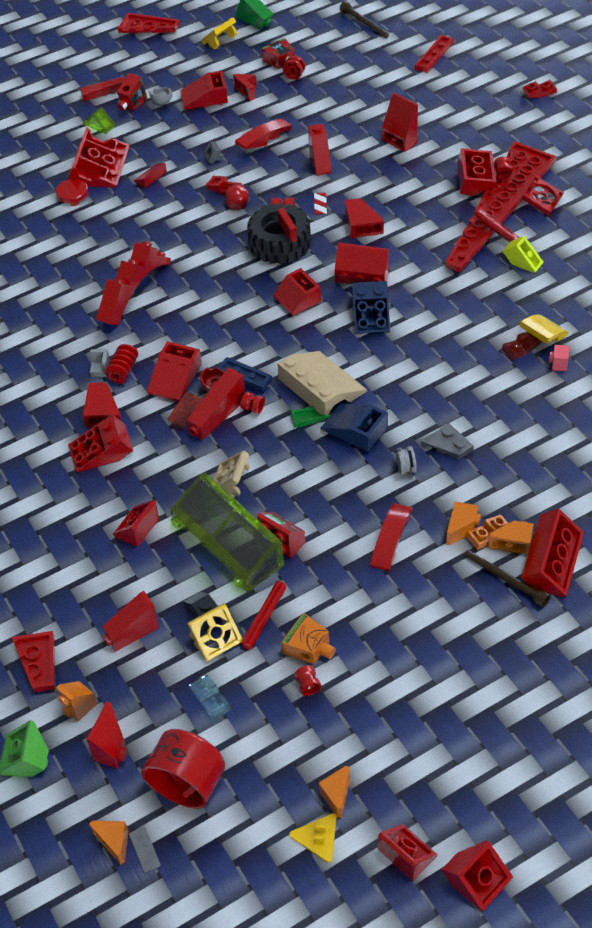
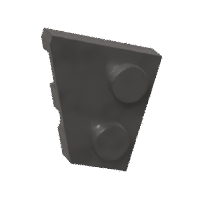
[421,423,474,460]

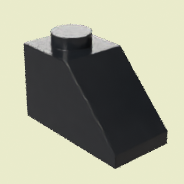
[183,592,222,632]

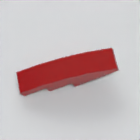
[235,118,292,150]

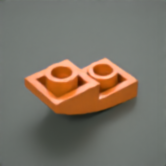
[466,514,508,550]

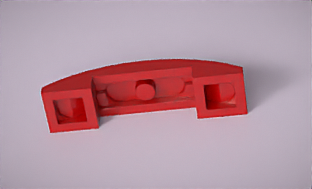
[370,503,413,572]

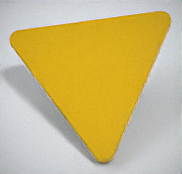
[289,813,337,863]

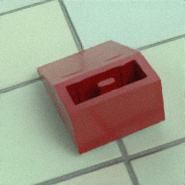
[180,71,228,109]
[382,93,418,152]
[147,341,202,402]
[68,414,134,473]

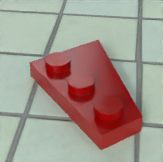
[11,631,56,693]

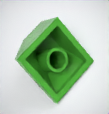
[0,720,49,777]

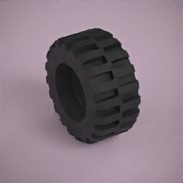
[247,203,311,264]

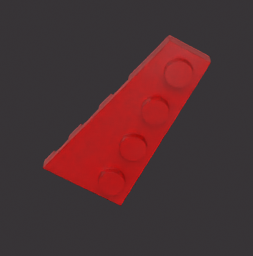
[117,13,180,33]

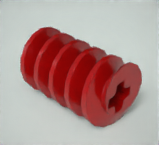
[105,344,139,384]

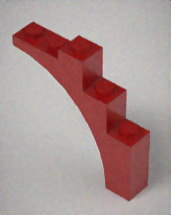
[96,241,171,325]

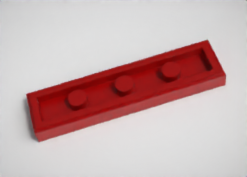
[414,35,454,73]

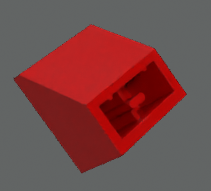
[273,268,321,316]

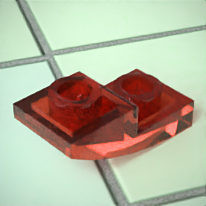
[501,332,542,359]
[167,392,203,429]

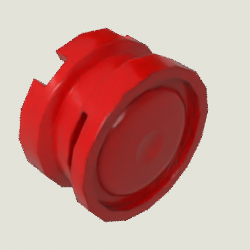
[282,55,306,80]

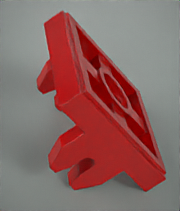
[521,175,564,216]

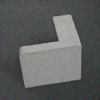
[90,349,110,377]

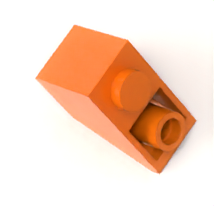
[56,681,97,722]

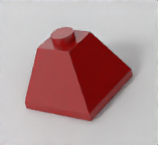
[86,702,128,769]
[441,840,513,911]

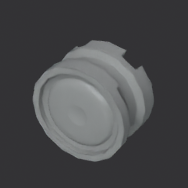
[396,446,417,475]

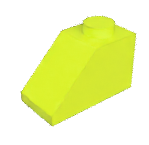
[502,236,544,273]

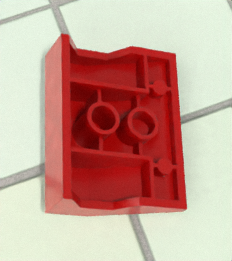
[67,127,130,188]

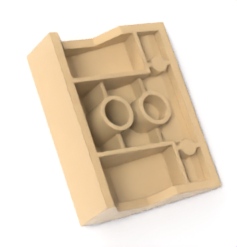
[277,351,367,416]

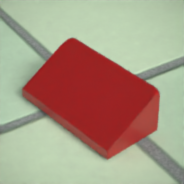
[134,163,167,188]

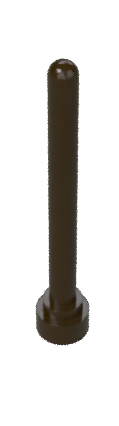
[339,1,389,38]
[464,550,551,608]

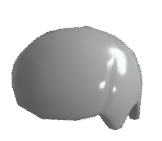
[149,87,173,105]

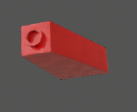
[187,367,245,440]

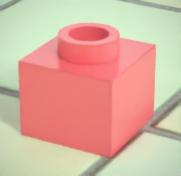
[549,345,569,372]

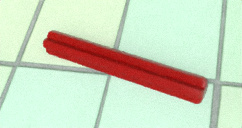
[241,581,286,650]

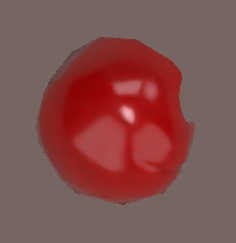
[225,184,249,210]
[200,367,224,393]

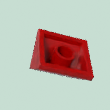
[113,500,159,547]
[378,824,438,881]

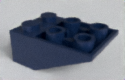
[352,281,390,334]
[320,404,388,451]

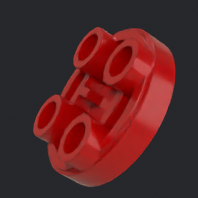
[56,179,89,206]

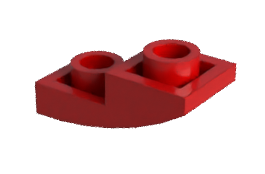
[522,79,557,98]

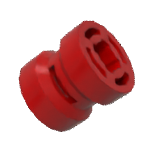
[494,156,513,179]
[240,392,265,414]
[294,665,322,696]

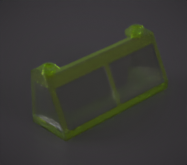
[170,472,284,593]

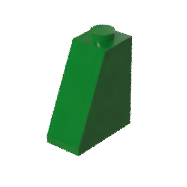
[235,0,273,29]

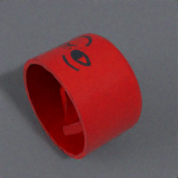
[141,729,225,809]

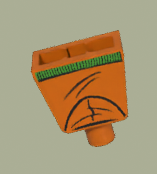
[281,613,336,664]

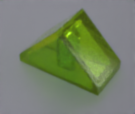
[83,107,116,134]

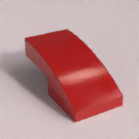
[206,176,242,195]

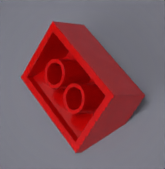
[457,148,496,196]
[334,243,389,284]

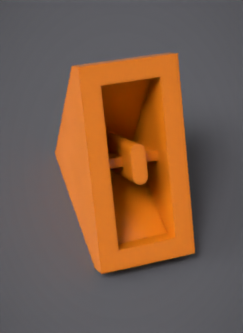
[319,766,350,819]
[89,821,129,865]

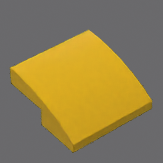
[520,314,569,344]

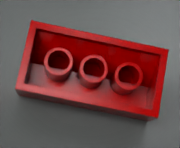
[521,508,584,597]

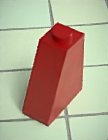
[308,124,332,176]
[344,198,384,238]
[83,382,122,428]
[102,591,159,652]

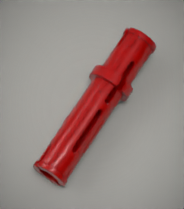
[474,208,520,243]

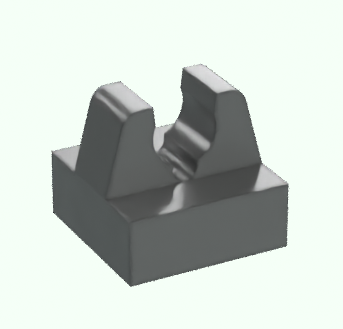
[204,141,224,164]

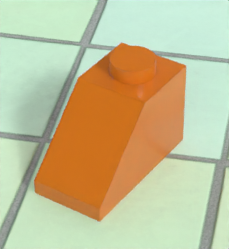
[446,501,481,545]
[489,521,534,555]

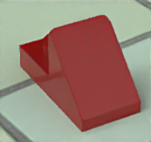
[233,74,257,101]

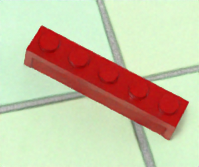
[80,77,124,101]

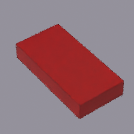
[278,207,297,242]

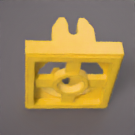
[201,18,237,50]
[187,603,242,661]

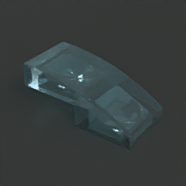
[189,675,232,721]

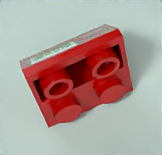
[257,512,306,558]

